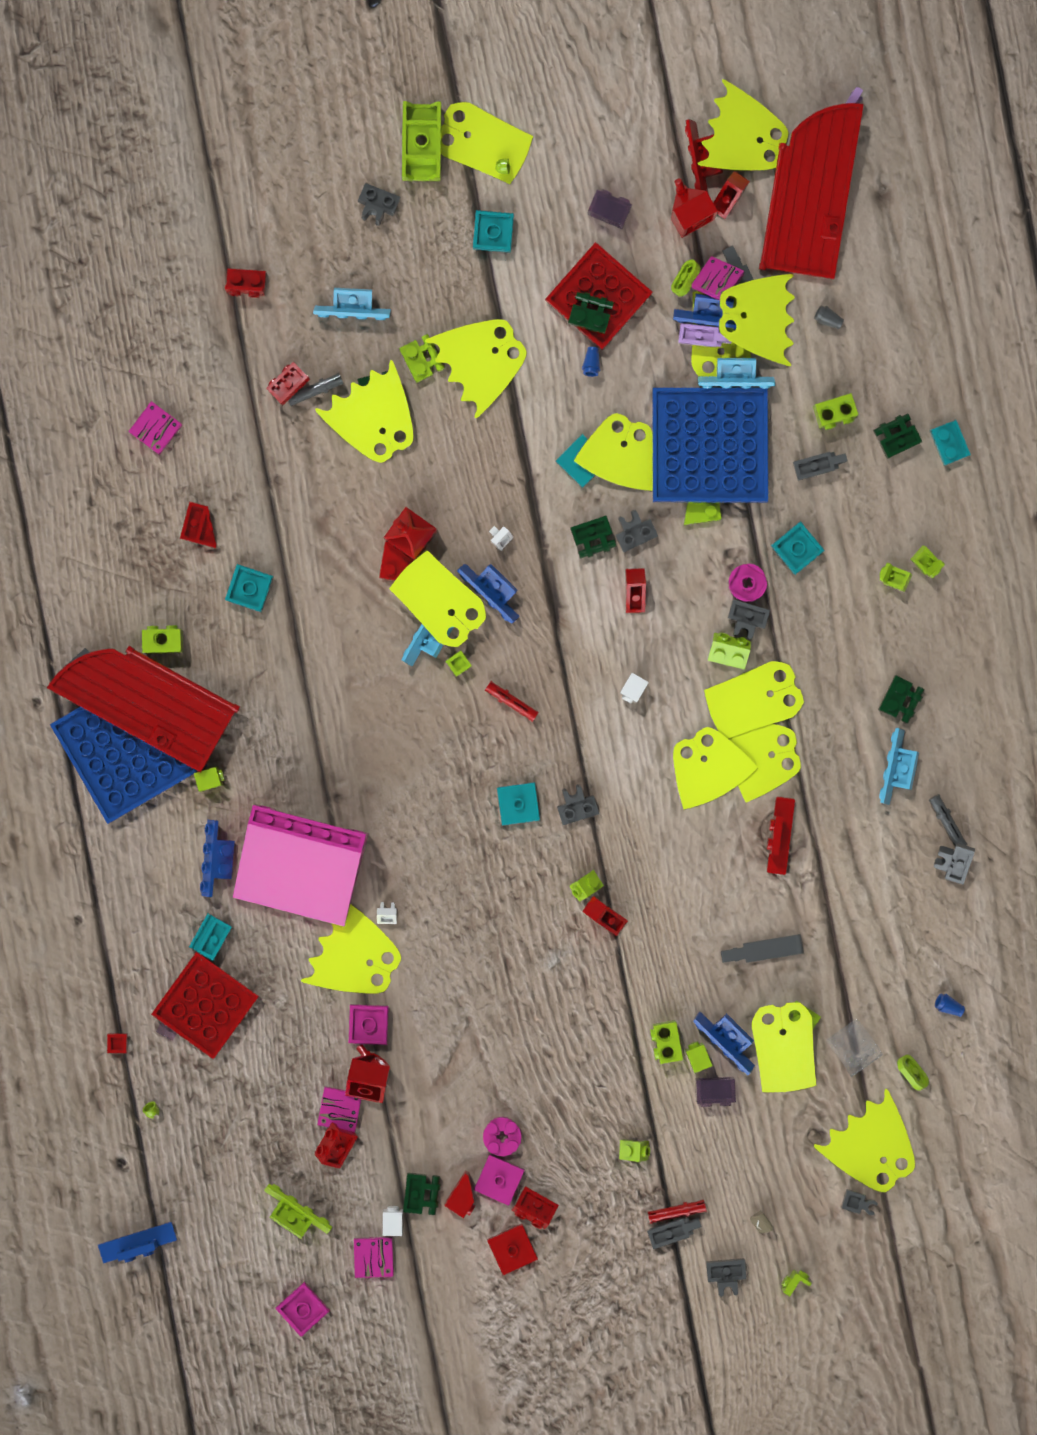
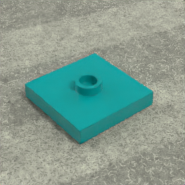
[473,210,514,253]
[555,434,595,488]
[771,521,825,575]
[225,564,274,613]
[497,782,540,826]

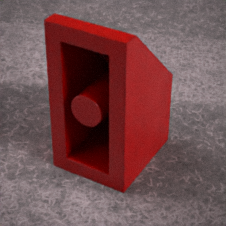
[713,171,750,219]
[625,568,646,613]
[582,896,628,936]
[444,1170,475,1218]

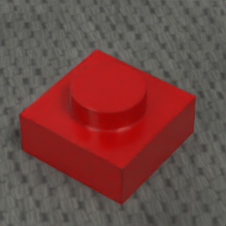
[107,1033,128,1053]

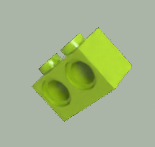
[813,393,858,430]
[650,1020,683,1064]

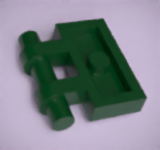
[568,292,614,334]
[873,413,922,459]
[570,515,617,559]
[878,675,925,724]
[403,1173,441,1215]

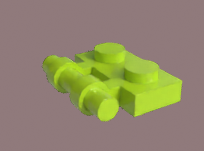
[399,334,445,383]

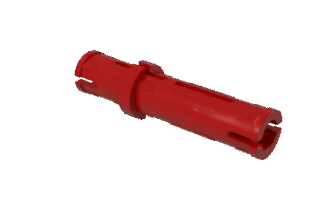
[484,681,539,722]
[648,1200,707,1224]

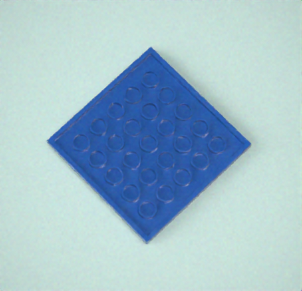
[652,388,768,503]
[50,707,208,824]

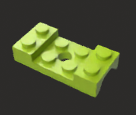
[402,101,442,181]

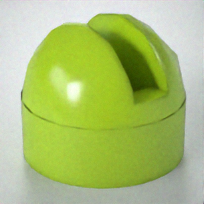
[495,159,510,174]
[142,1101,160,1119]

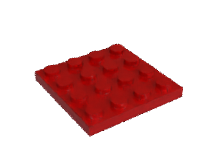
[545,242,653,350]
[151,952,259,1059]

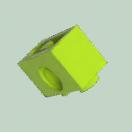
[142,625,183,654]

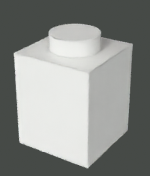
[620,673,649,704]
[383,1206,403,1236]

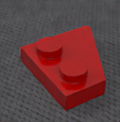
[180,501,216,548]
[379,541,414,581]

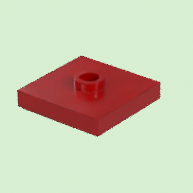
[487,1223,538,1275]

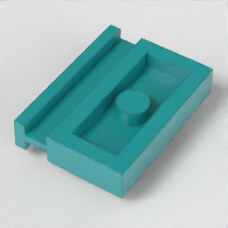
[930,420,971,466]
[189,913,233,960]

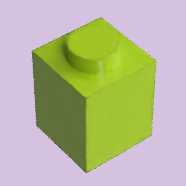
[194,767,225,792]
[685,1041,712,1073]

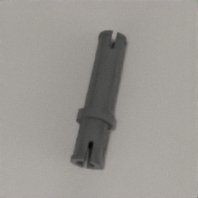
[289,373,344,407]
[929,794,968,847]

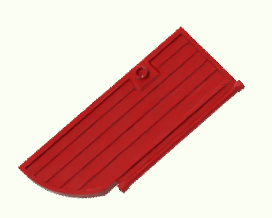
[759,103,864,280]
[47,646,240,773]

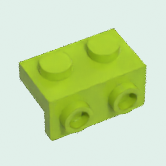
[708,633,751,670]

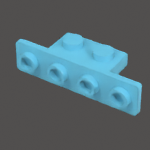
[313,288,391,320]
[698,358,775,389]
[402,624,454,666]
[879,728,919,805]

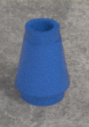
[582,347,601,377]
[935,994,965,1017]

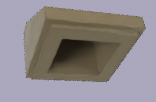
[750,1210,774,1234]

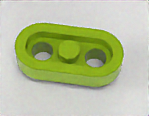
[671,259,701,297]
[897,1054,929,1091]

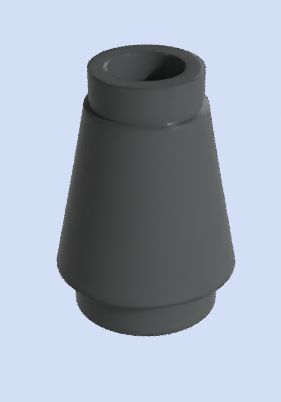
[814,305,844,329]

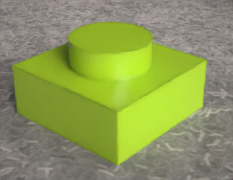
[445,650,472,677]

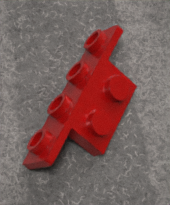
[685,119,723,192]
[767,797,795,875]

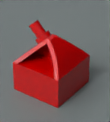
[671,178,718,238]
[383,507,438,560]
[345,1044,390,1103]

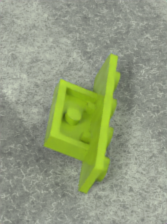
[264,1184,332,1239]

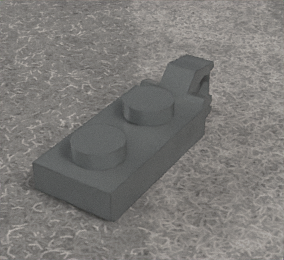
[793,452,848,481]
[647,1217,702,1249]

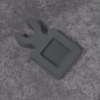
[841,1189,878,1215]

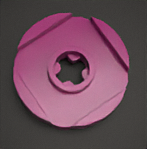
[728,564,767,602]
[483,1117,521,1156]

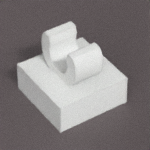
[489,526,513,551]
[377,902,397,924]

